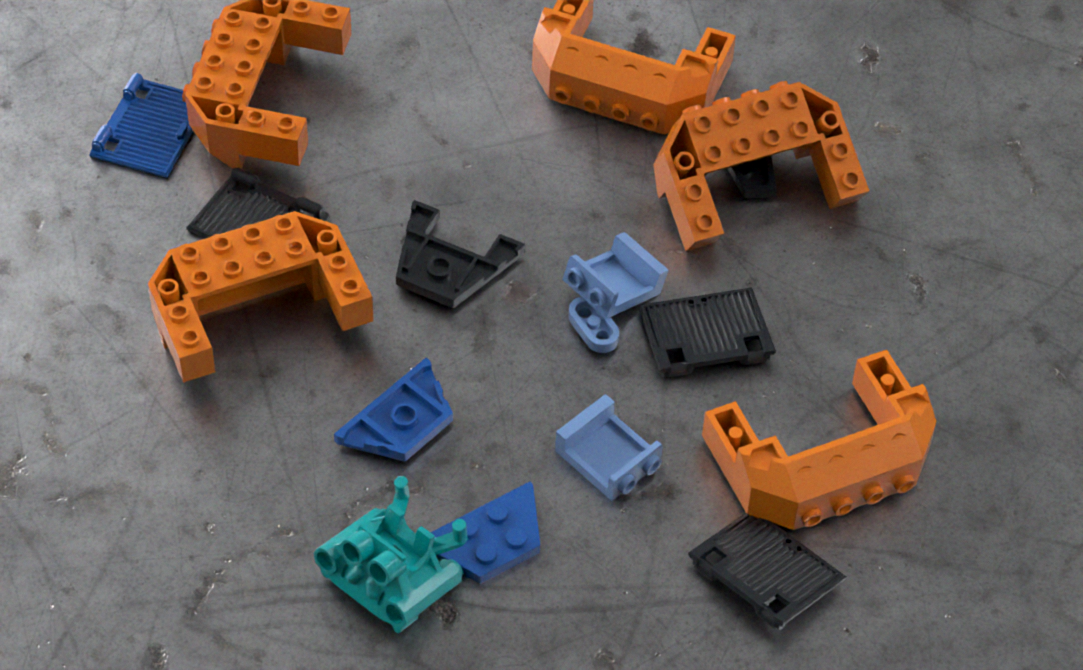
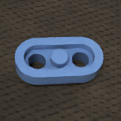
[568,297,619,353]

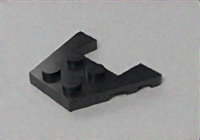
[396,200,525,308]

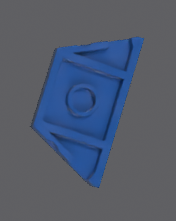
[334,358,453,461]
[430,481,540,584]

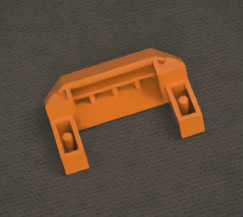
[182,0,352,169]
[532,0,736,134]
[653,81,870,251]
[148,211,374,383]
[702,349,937,530]

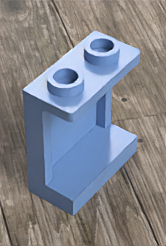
[562,232,669,319]
[555,394,663,501]

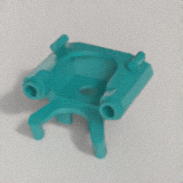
[314,476,468,633]

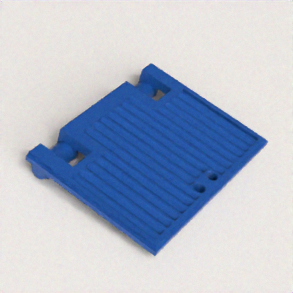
[89,73,194,178]

